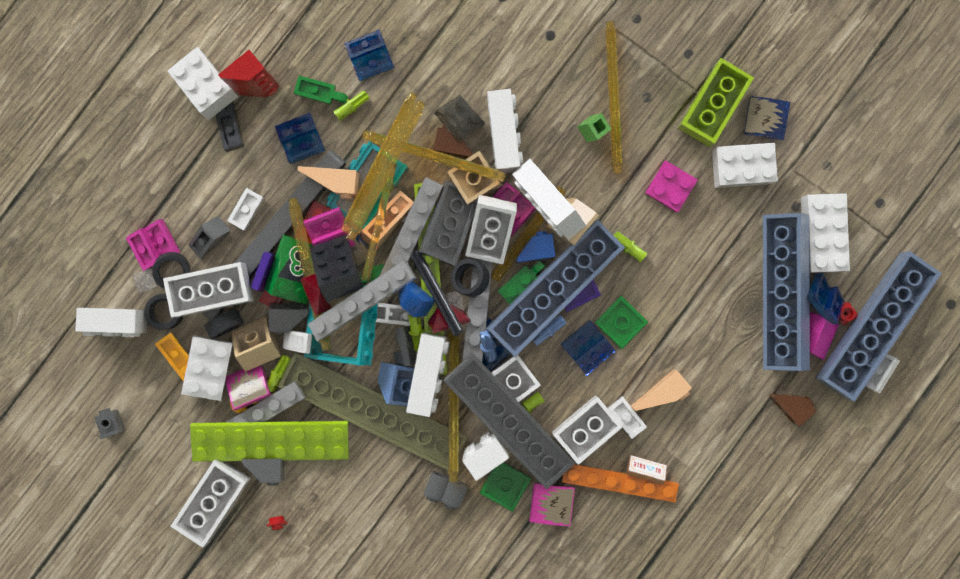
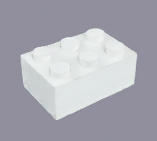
[168,47,238,120]
[712,143,778,188]
[466,195,517,264]
[76,308,148,337]
[181,335,232,401]
[491,355,541,402]
[552,395,623,465]
[462,432,509,481]

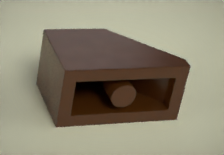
[434,125,472,159]
[769,393,817,427]

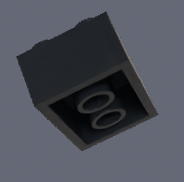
[310,235,364,302]

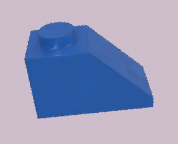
[516,231,556,263]
[398,281,435,317]

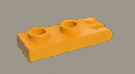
[155,332,189,381]

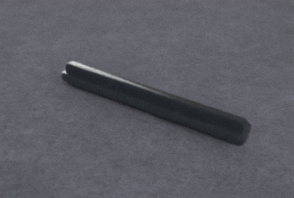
[410,250,463,336]

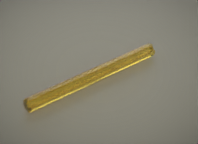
[491,186,565,282]

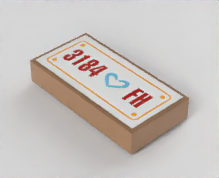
[626,455,667,484]

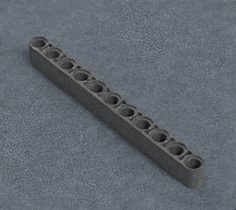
[201,150,346,320]

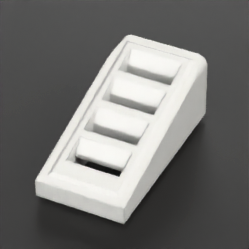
[282,330,312,354]

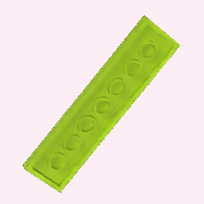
[190,421,349,462]

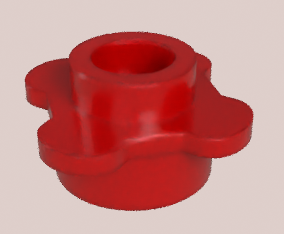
[834,302,857,325]
[266,516,288,530]

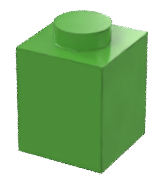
[577,113,611,142]

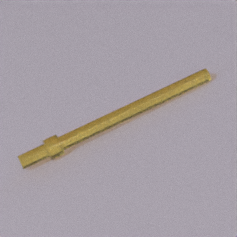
[362,167,396,281]

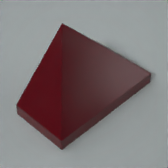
[300,274,332,316]
[428,304,470,334]

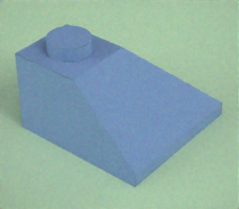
[378,362,415,406]

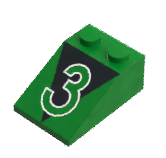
[264,235,315,304]

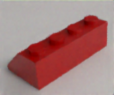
[218,49,280,98]

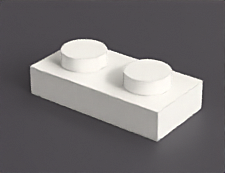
[227,188,264,231]
[865,354,900,394]
[608,396,647,439]

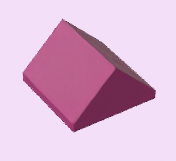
[810,312,839,360]

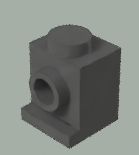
[94,408,125,440]

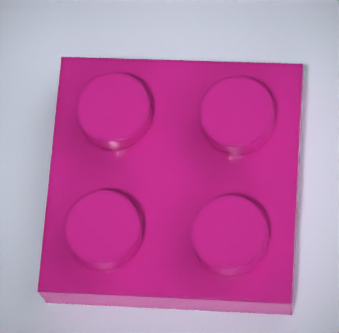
[644,160,698,213]

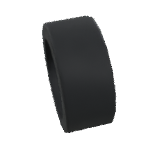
[152,252,190,289]
[451,259,490,297]
[144,294,184,330]
[204,309,244,339]

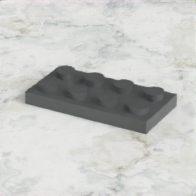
[419,180,478,267]

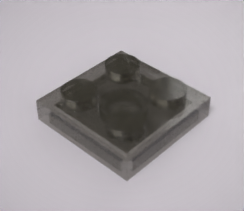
[434,95,485,142]

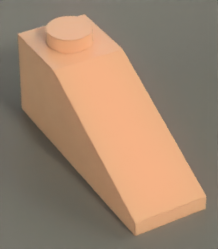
[298,166,359,199]
[362,191,414,251]
[631,369,692,411]

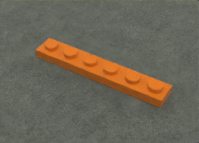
[561,464,679,502]

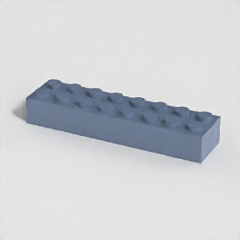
[763,213,810,371]
[485,220,625,357]
[815,251,942,402]

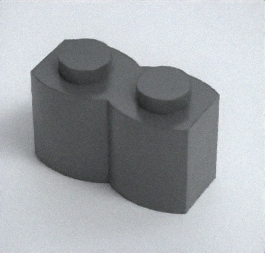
[424,471,468,510]

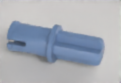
[533,315,566,346]
[479,330,497,362]

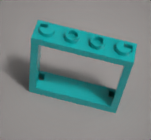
[304,285,378,366]

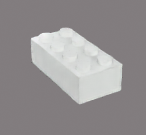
[487,89,523,174]
[512,159,586,241]
[801,194,850,273]
[163,262,254,317]
[406,333,450,417]
[171,459,251,548]

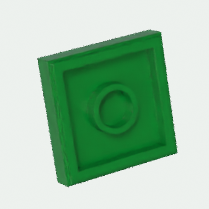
[594,295,648,349]
[479,462,532,512]

